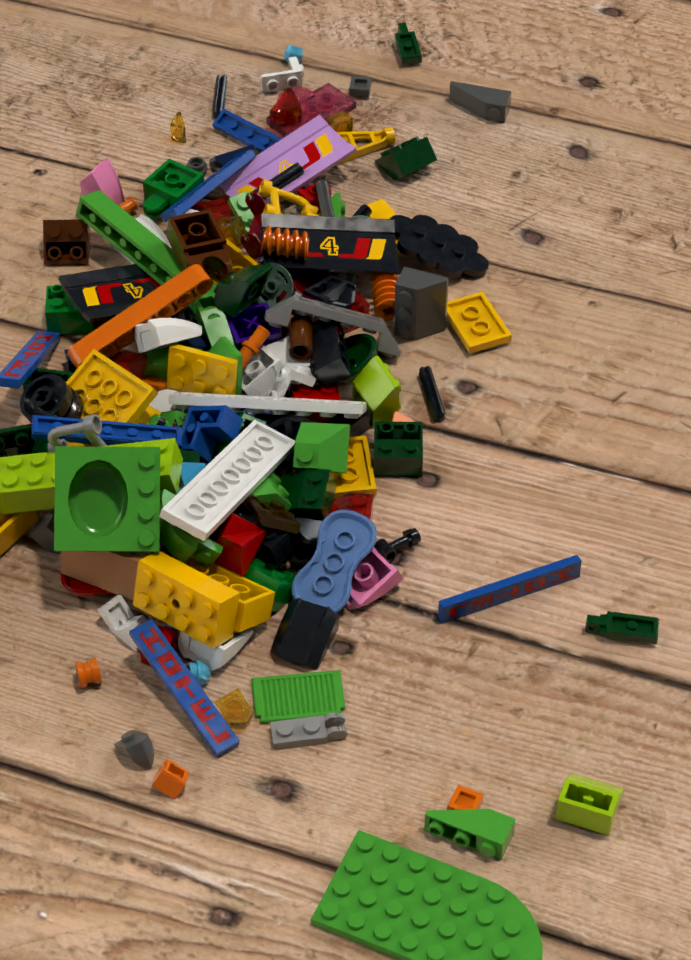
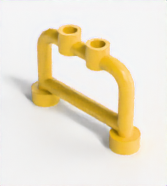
[258,179,319,216]

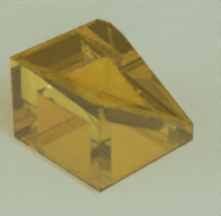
[327,110,353,132]

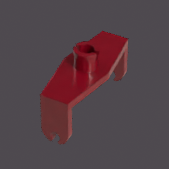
[241,191,267,259]

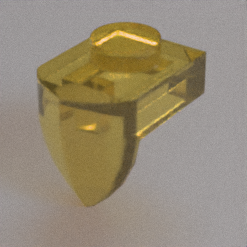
[215,688,253,729]

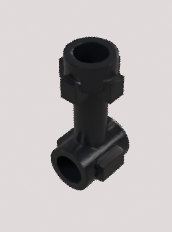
[374,528,421,562]

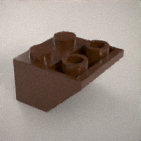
[43,219,91,265]

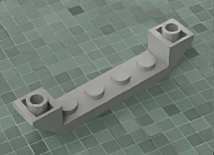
[264,295,401,357]

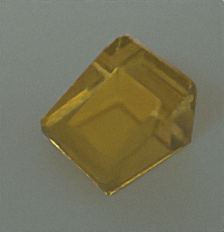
[170,112,186,143]

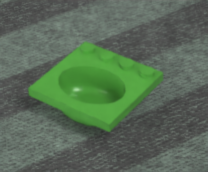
[54,446,160,552]

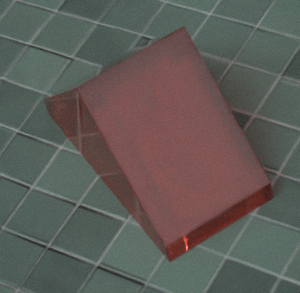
[270,88,302,129]

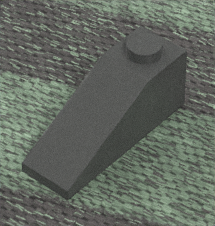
[449,81,511,123]

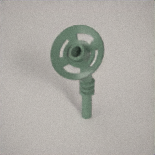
[256,263,293,308]

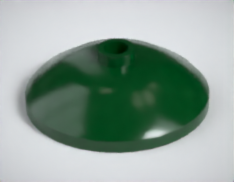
[321,334,378,384]

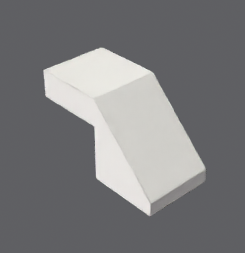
[98,595,147,651]

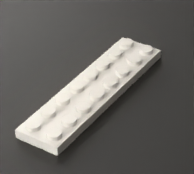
[169,392,367,419]
[159,420,295,541]

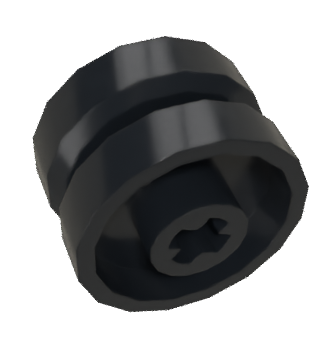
[20,374,84,423]

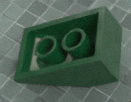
[279,468,336,521]

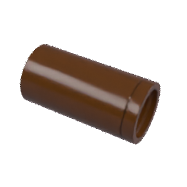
[289,314,313,362]

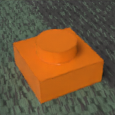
[447,785,483,810]

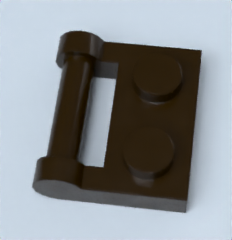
[242,493,301,534]

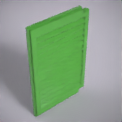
[251,670,346,724]

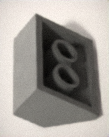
[394,267,448,340]

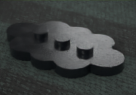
[390,215,489,278]

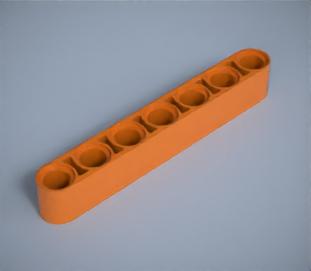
[67,264,213,369]

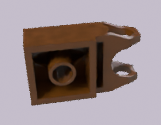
[166,209,233,280]

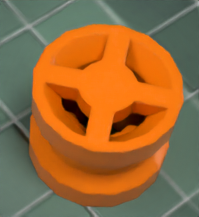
[75,657,102,688]

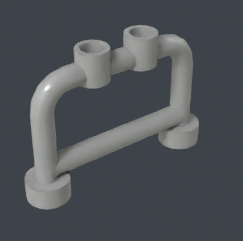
[47,414,107,452]

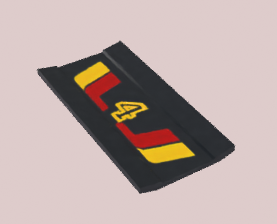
[261,213,400,276]
[58,264,161,322]

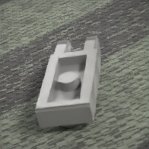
[270,712,348,750]

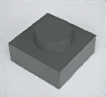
[349,76,372,97]

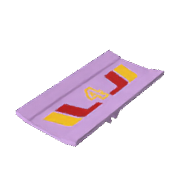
[218,115,357,205]

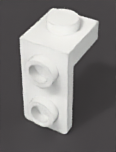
[261,57,304,93]
[267,362,316,397]

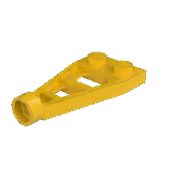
[336,127,395,165]

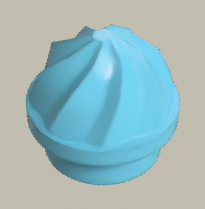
[284,45,304,63]
[186,660,211,685]

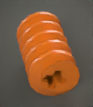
[261,226,309,261]
[371,274,398,321]

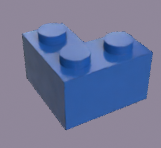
[181,405,243,463]

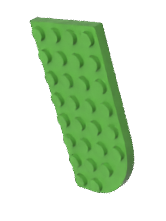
[311,830,543,960]

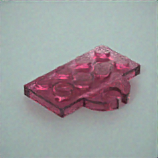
[266,83,356,137]

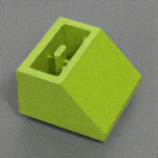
[352,356,401,428]
[555,773,624,836]

